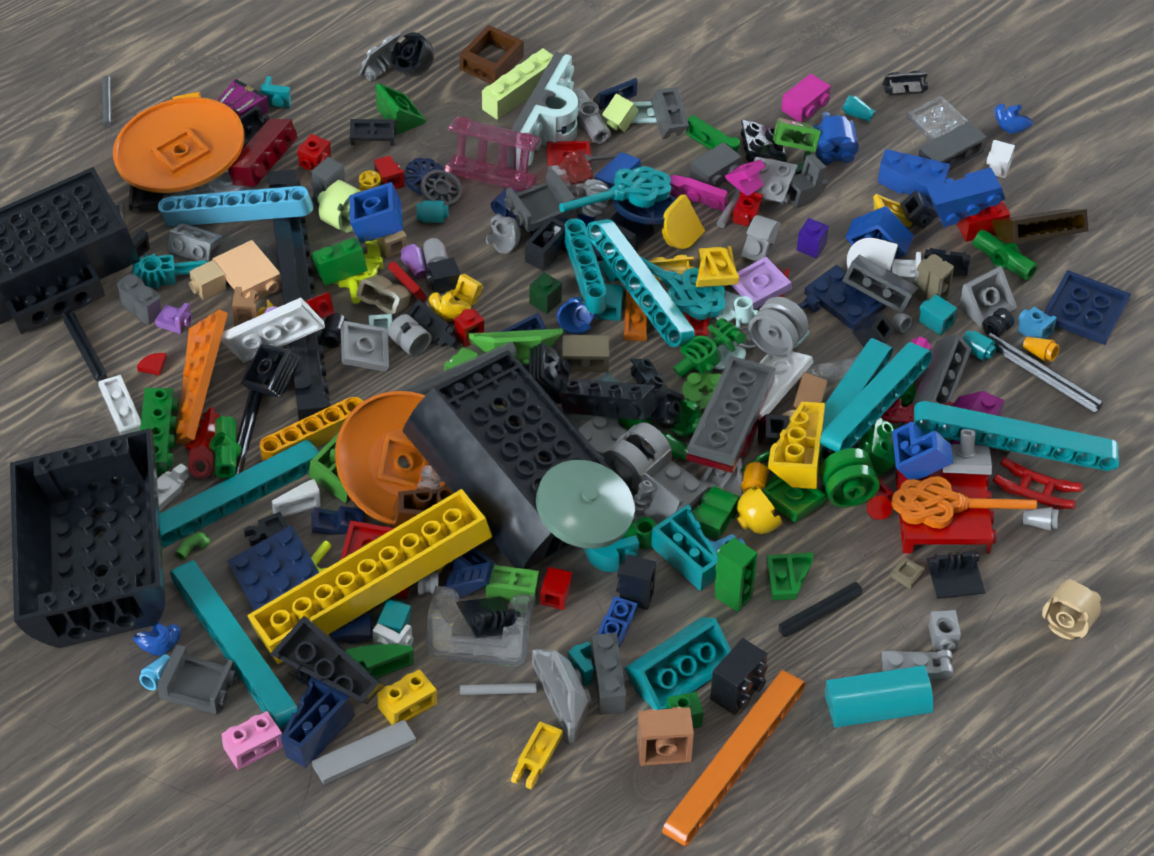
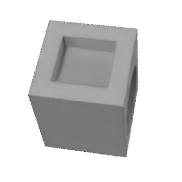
[928,610,961,651]

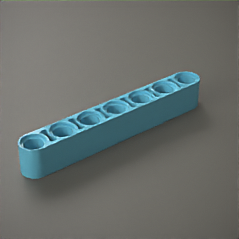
[158,186,313,227]

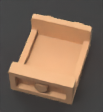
[213,240,282,302]

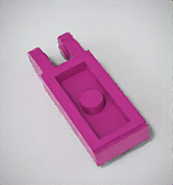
[670,175,728,211]

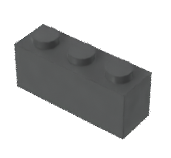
[918,121,987,171]
[842,254,919,313]
[591,633,626,715]

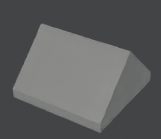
[960,266,1017,327]

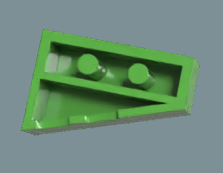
[308,434,349,503]

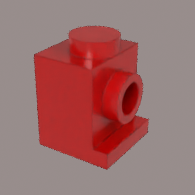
[374,155,405,190]
[733,191,763,227]
[454,308,484,347]

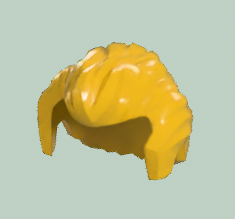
[429,289,472,322]

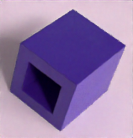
[797,218,829,259]

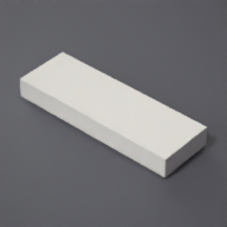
[98,375,141,435]

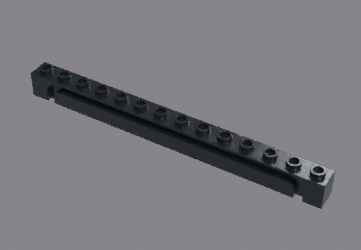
[268,169,331,421]

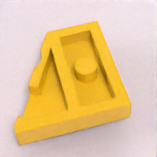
[696,247,740,287]

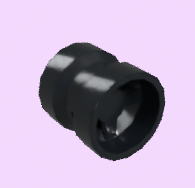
[982,308,1014,337]

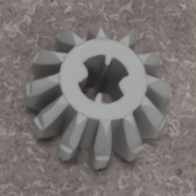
[576,179,610,217]

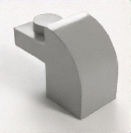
[741,215,781,262]

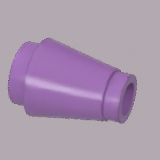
[401,244,427,279]

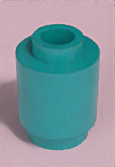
[417,200,449,223]
[962,330,996,361]

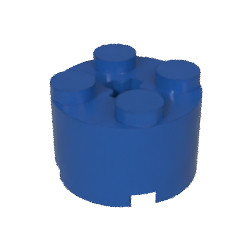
[813,116,859,165]

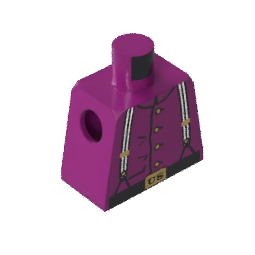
[218,78,268,117]

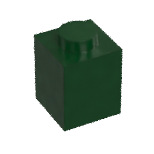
[529,272,562,314]

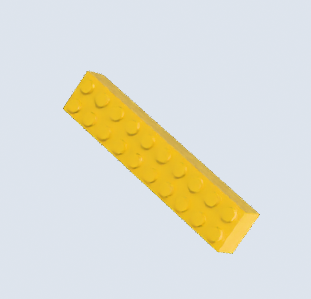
[247,489,492,665]

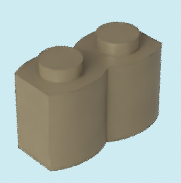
[356,275,412,314]

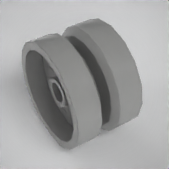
[748,296,809,357]

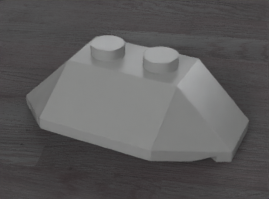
[532,649,591,744]

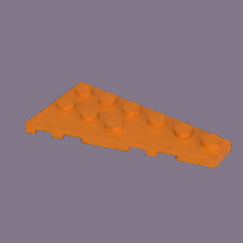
[176,309,228,445]

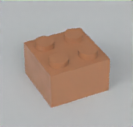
[637,707,694,766]

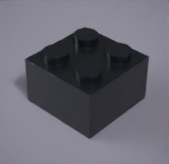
[710,638,768,715]

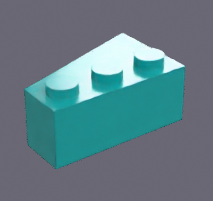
[651,504,718,592]

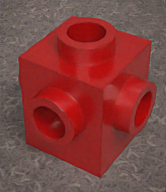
[297,134,331,171]

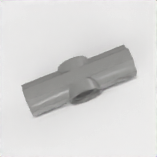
[572,88,611,144]

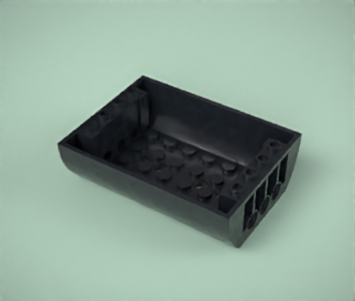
[402,350,634,569]
[10,428,165,648]

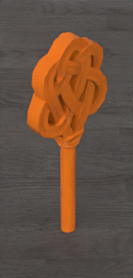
[891,476,1037,529]

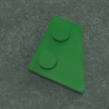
[766,552,814,601]

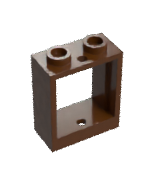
[459,25,524,84]

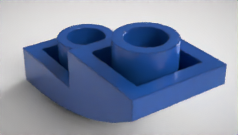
[598,596,638,647]

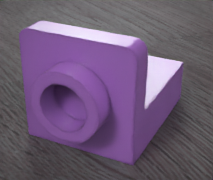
[155,303,192,334]

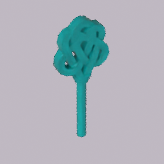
[559,166,671,212]
[640,256,726,320]

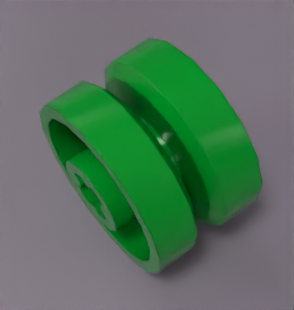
[819,448,880,508]

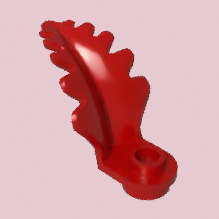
[184,407,220,479]

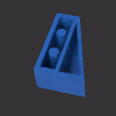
[878,149,950,198]
[926,167,1006,228]

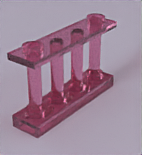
[446,117,540,191]

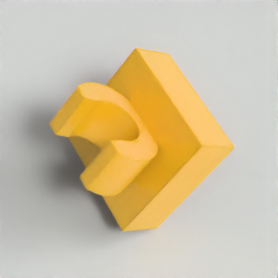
[455,274,484,305]

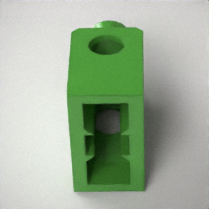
[773,118,821,152]

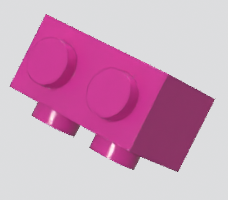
[781,74,831,123]

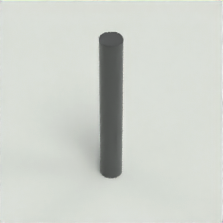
[102,76,112,127]

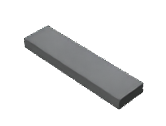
[312,720,416,785]

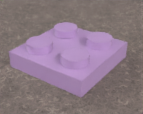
[731,257,792,309]

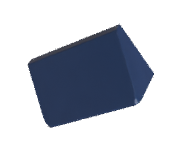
[593,78,638,110]

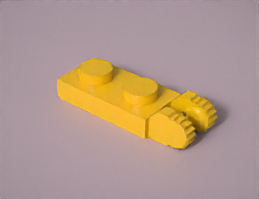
[511,721,563,790]

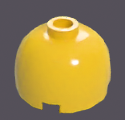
[737,485,783,535]

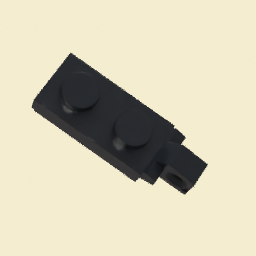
[407,299,462,350]

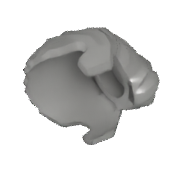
[486,214,521,254]

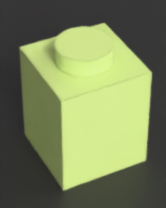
[602,94,639,133]

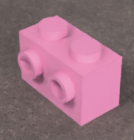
[221,711,283,770]

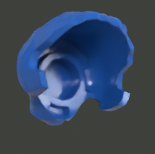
[995,104,1034,134]
[557,297,597,334]
[133,622,181,656]

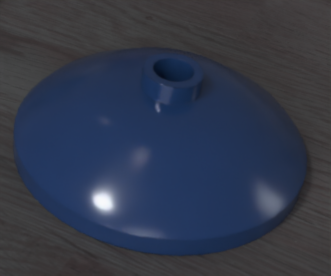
[613,194,676,226]

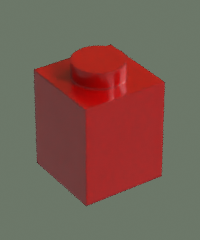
[540,567,572,610]

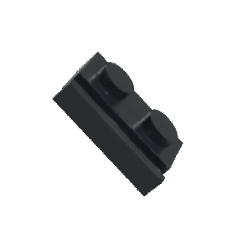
[128,184,163,211]

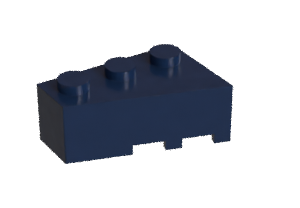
[281,676,355,768]

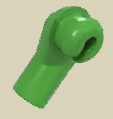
[175,532,210,560]

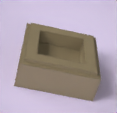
[890,557,925,589]

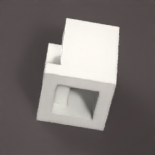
[986,140,1015,178]

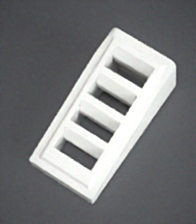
[272,479,321,517]

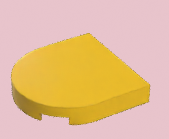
[662,195,705,249]

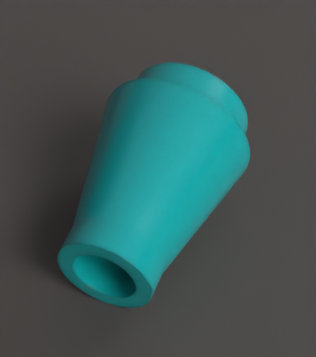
[842,95,876,122]

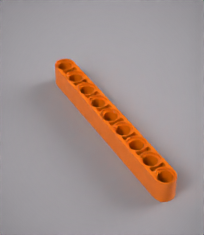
[662,670,806,846]

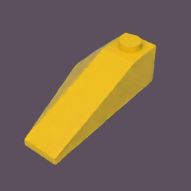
[768,402,825,489]

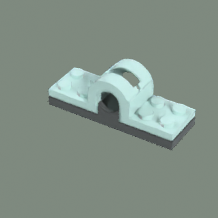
[507,52,578,173]

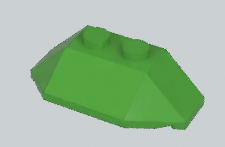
[469,328,563,365]

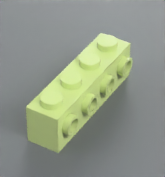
[482,48,553,120]

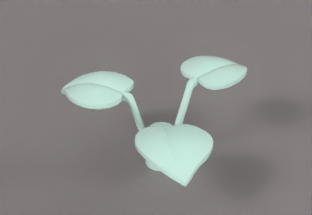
[713,290,810,370]

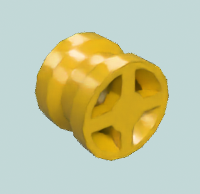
[359,170,381,191]

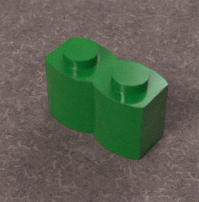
[692,486,740,540]

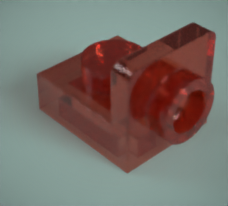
[559,152,593,186]

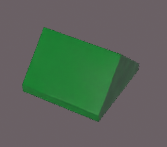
[375,83,427,135]

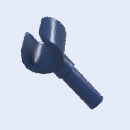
[798,294,821,312]

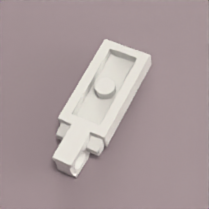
[157,464,189,512]

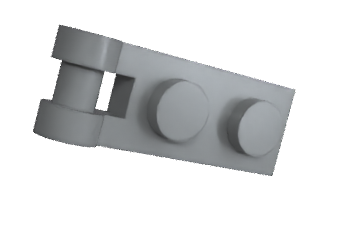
[881,650,954,679]

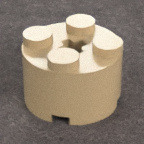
[1042,579,1101,640]

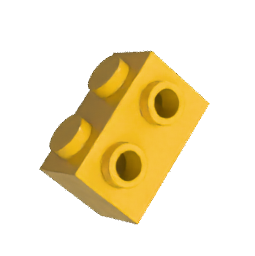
[377,669,437,725]

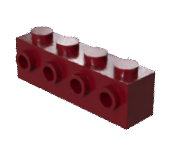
[228,119,298,187]

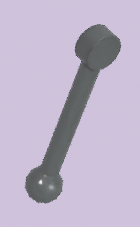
[582,152,621,164]

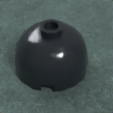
[391,32,435,77]

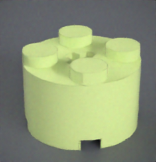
[317,180,362,233]

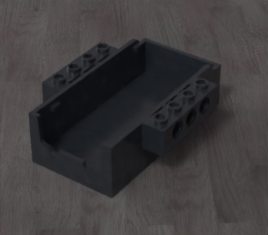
[0,167,139,334]

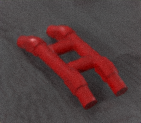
[992,456,1083,510]

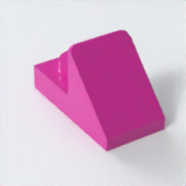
[725,159,765,196]

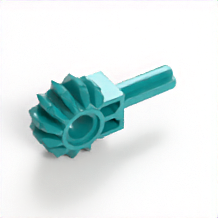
[132,253,208,289]

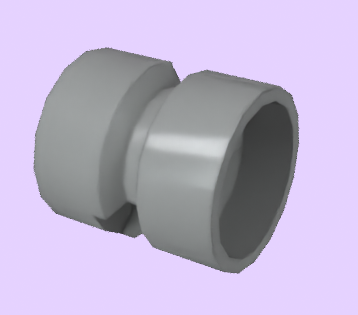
[388,314,432,357]

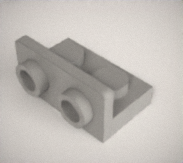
[167,223,222,262]

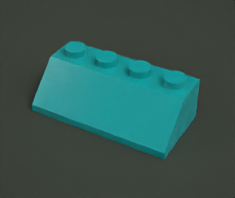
[624,617,731,710]

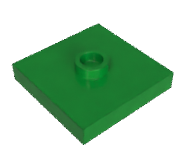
[761,478,828,523]

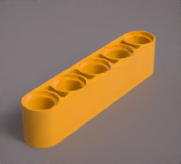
[259,397,363,462]

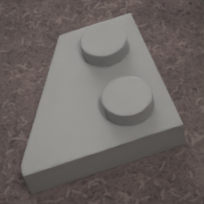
[700,458,742,497]

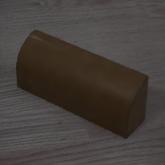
[992,209,1089,243]

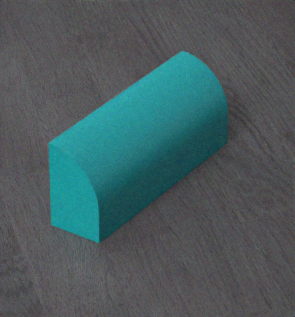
[824,665,933,728]

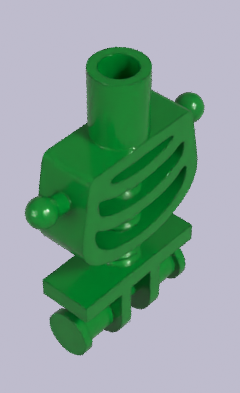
[673,318,746,378]

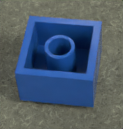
[349,182,403,243]

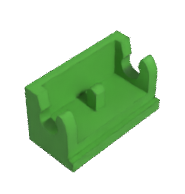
[486,565,539,606]

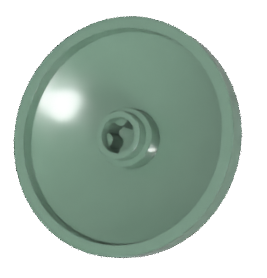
[536,460,635,549]

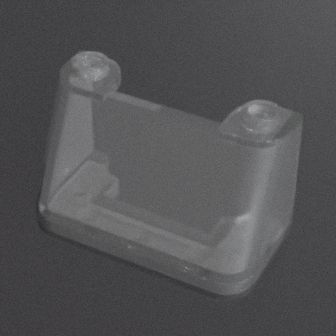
[426,586,535,666]

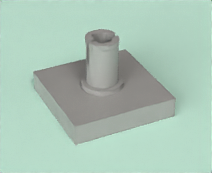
[942,429,992,475]

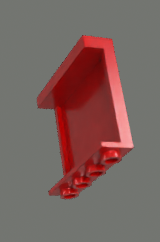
[895,469,997,554]

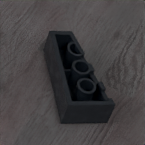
[270,616,384,705]

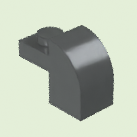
[787,154,828,208]

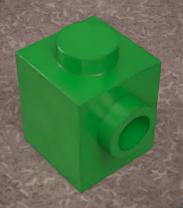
[664,692,704,728]

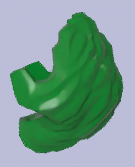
[669,399,702,438]

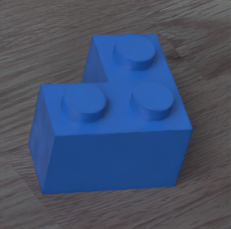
[845,206,914,259]
[892,421,953,480]

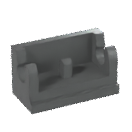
[651,87,689,139]

